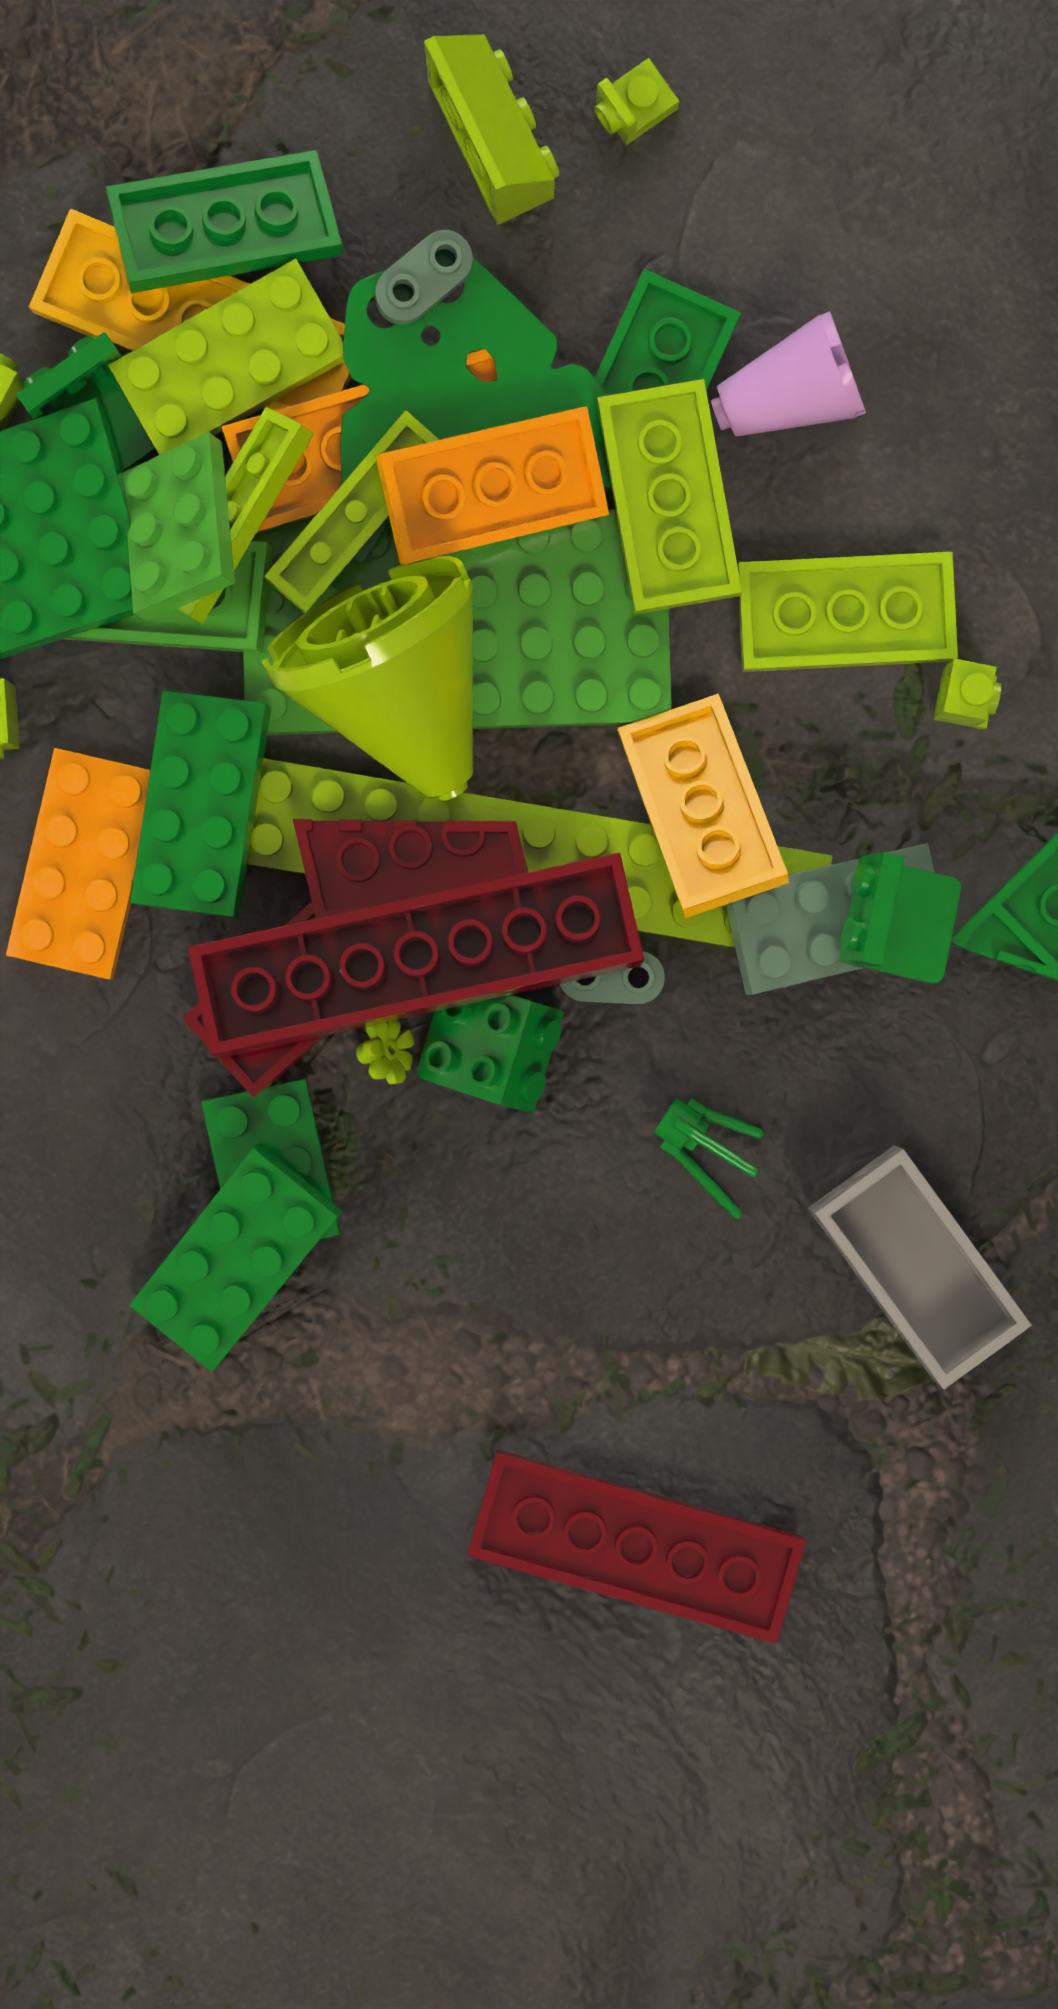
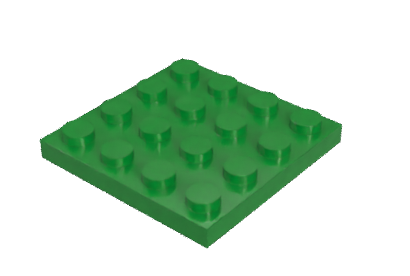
[0,398,135,659]

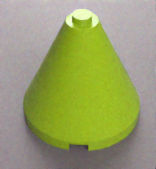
[262,556,473,800]

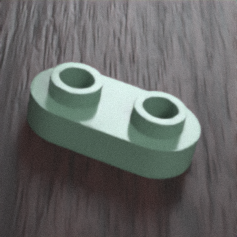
[375,230,473,325]
[560,951,665,1004]

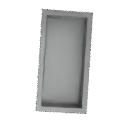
[808,1145,1032,1389]

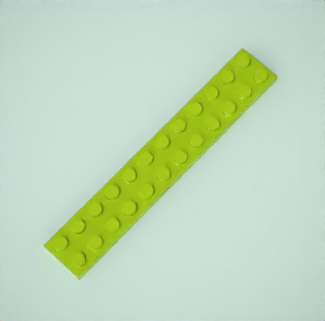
[247,758,833,948]

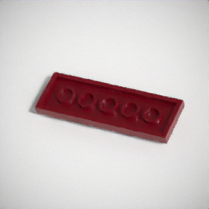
[467,1449,806,1644]

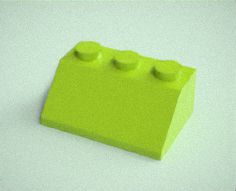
[424,34,559,226]

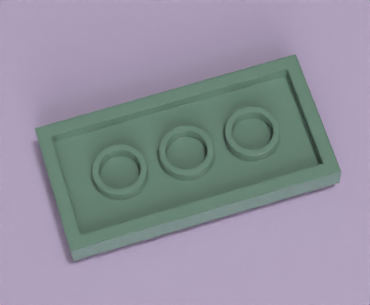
[726,843,934,995]

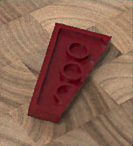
[293,819,528,919]

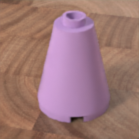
[711,311,866,437]

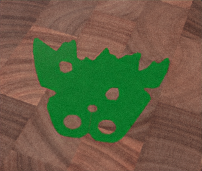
[341,249,609,563]

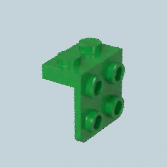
[16,332,156,473]
[838,852,961,983]
[417,995,564,1113]

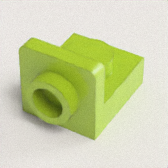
[594,58,679,146]

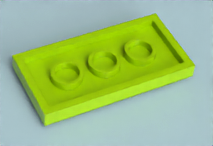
[108,259,344,455]
[597,379,742,615]
[737,552,958,672]

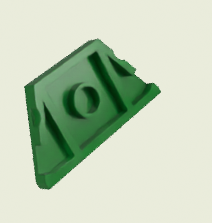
[950,831,1058,981]

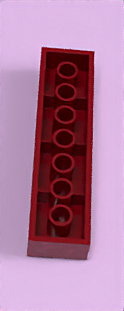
[188,852,644,1059]

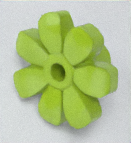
[356,1020,414,1084]

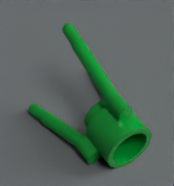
[654,1098,764,1219]

